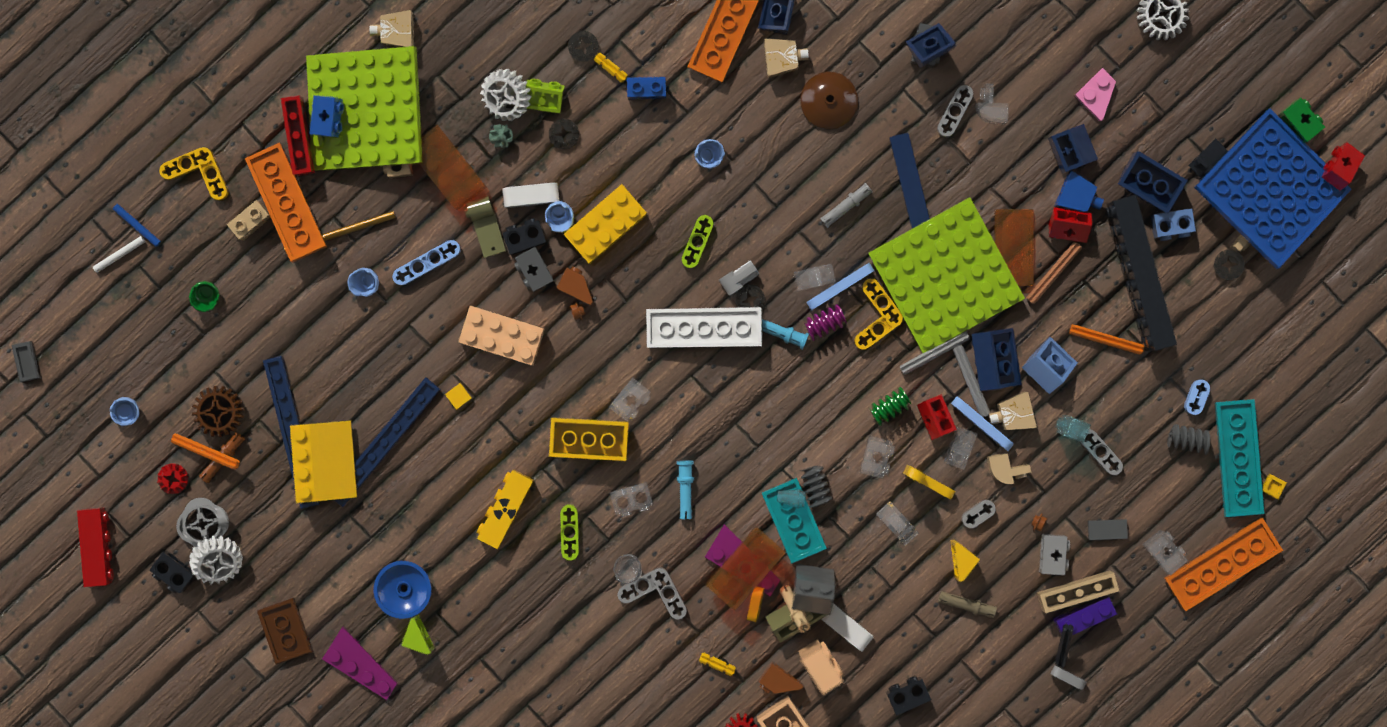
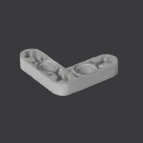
[618,567,686,619]

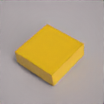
[445,383,472,410]
[1262,474,1287,500]

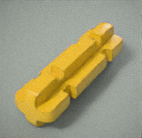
[594,53,628,83]
[699,652,736,676]

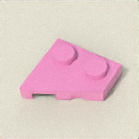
[1074,68,1116,121]

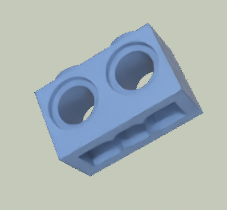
[1150,208,1196,241]

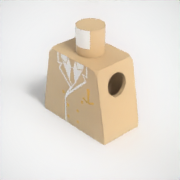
[369,10,414,47]
[764,39,809,78]
[989,392,1037,430]

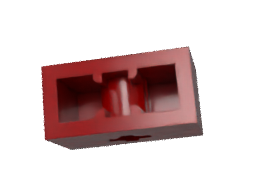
[1322,142,1365,191]
[1049,207,1092,243]
[917,394,957,440]

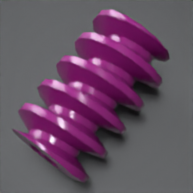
[804,304,847,341]

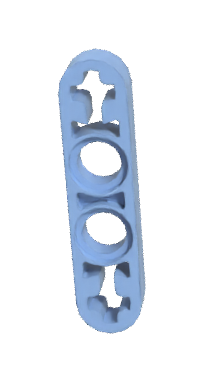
[392,240,461,285]
[806,262,875,310]
[951,396,1014,451]

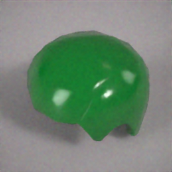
[189,281,220,312]

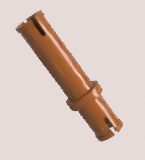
[199,432,245,483]

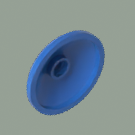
[373,561,432,619]

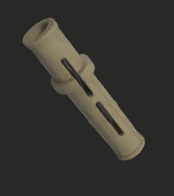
[938,591,997,619]

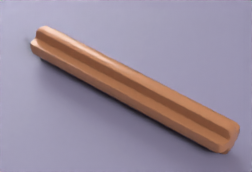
[1026,242,1082,304]

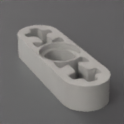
[937,85,973,137]
[1079,429,1123,475]

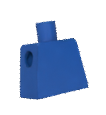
[1054,171,1104,212]

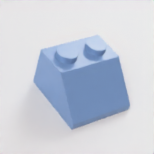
[1022,337,1077,394]

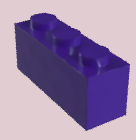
[1053,595,1117,635]

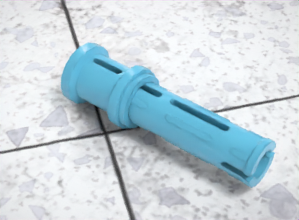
[762,319,809,350]
[677,461,694,519]

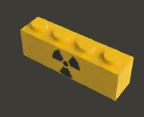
[476,470,534,549]

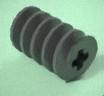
[1167,424,1210,455]
[800,466,832,508]

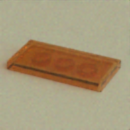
[994,209,1034,286]

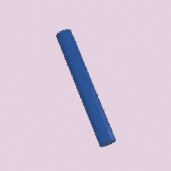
[113,204,161,247]

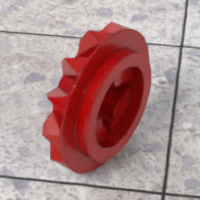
[157,463,188,494]

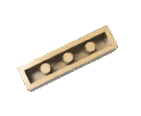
[1037,570,1119,613]

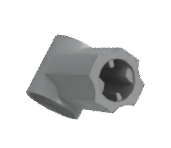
[719,261,759,296]

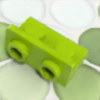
[525,79,565,113]

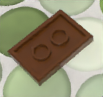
[257,598,313,665]

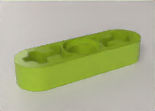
[682,215,713,268]
[560,504,579,560]

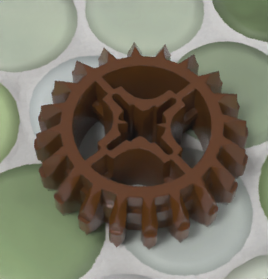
[192,386,245,437]

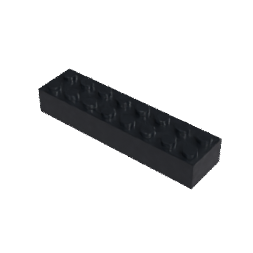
[1105,195,1177,351]

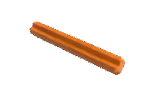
[1069,324,1144,354]
[171,433,240,470]

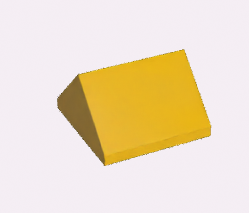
[950,540,980,582]

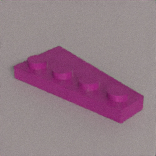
[705,524,780,596]
[322,626,398,700]

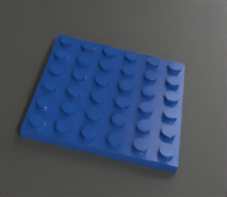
[1194,108,1351,269]

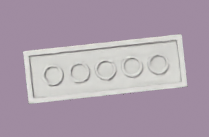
[646,307,762,348]

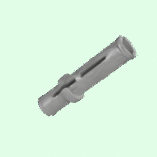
[820,183,873,228]

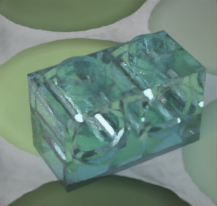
[1055,415,1091,443]

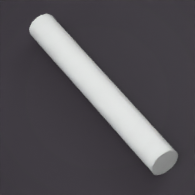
[93,236,145,273]

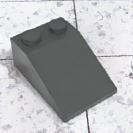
[792,564,835,615]

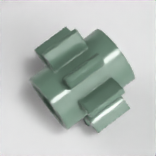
[489,124,513,148]

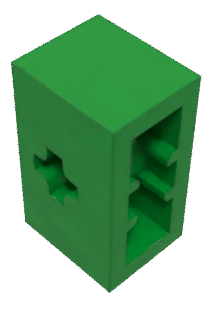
[1278,98,1325,143]

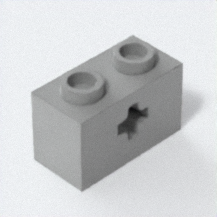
[1039,534,1070,575]

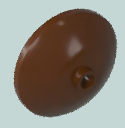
[800,72,858,129]

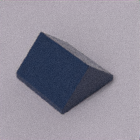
[758,0,795,35]
[906,23,957,68]

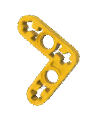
[159,147,229,200]
[854,279,903,349]
[903,465,956,500]

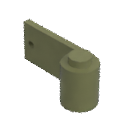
[464,196,506,258]

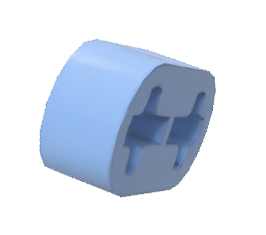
[1184,380,1210,415]

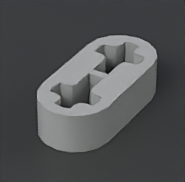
[962,500,995,528]
[1050,665,1087,690]

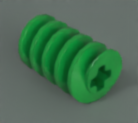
[869,387,912,426]

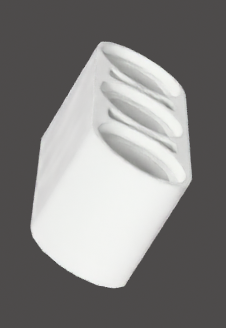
[502,183,559,208]
[822,604,874,652]

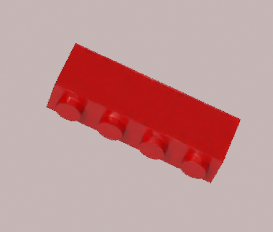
[281,95,315,177]
[77,507,114,587]

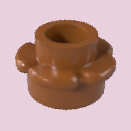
[570,302,585,320]
[1031,514,1047,532]

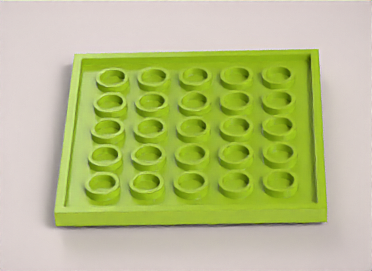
[306,46,422,171]
[868,197,1025,353]

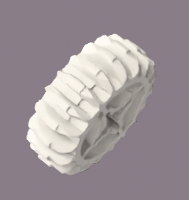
[1137,0,1189,40]
[480,69,532,121]
[189,536,243,585]

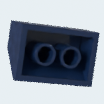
[1118,151,1188,214]
[972,328,1022,391]

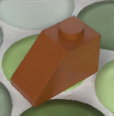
[557,266,593,306]
[759,662,804,694]

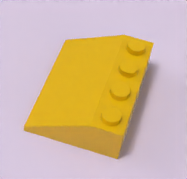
[290,421,357,503]

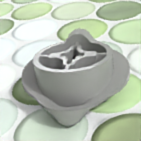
[176,498,229,547]

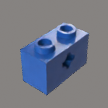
[627,77,666,100]
[310,95,344,138]

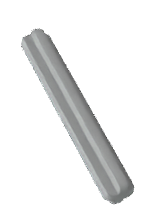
[900,331,970,375]
[953,345,990,417]

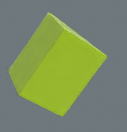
[401,614,435,655]

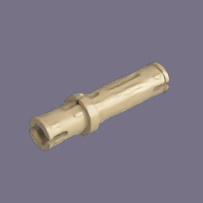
[780,585,810,632]

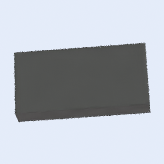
[11,341,40,383]
[1088,519,1128,540]

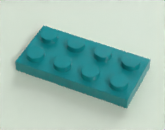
[761,478,827,564]

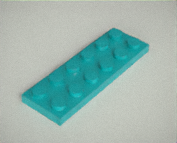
[1215,399,1264,517]

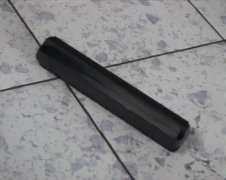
[1055,624,1074,668]

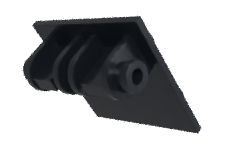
[1188,138,1228,179]

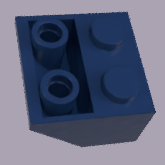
[1048,124,1098,174]

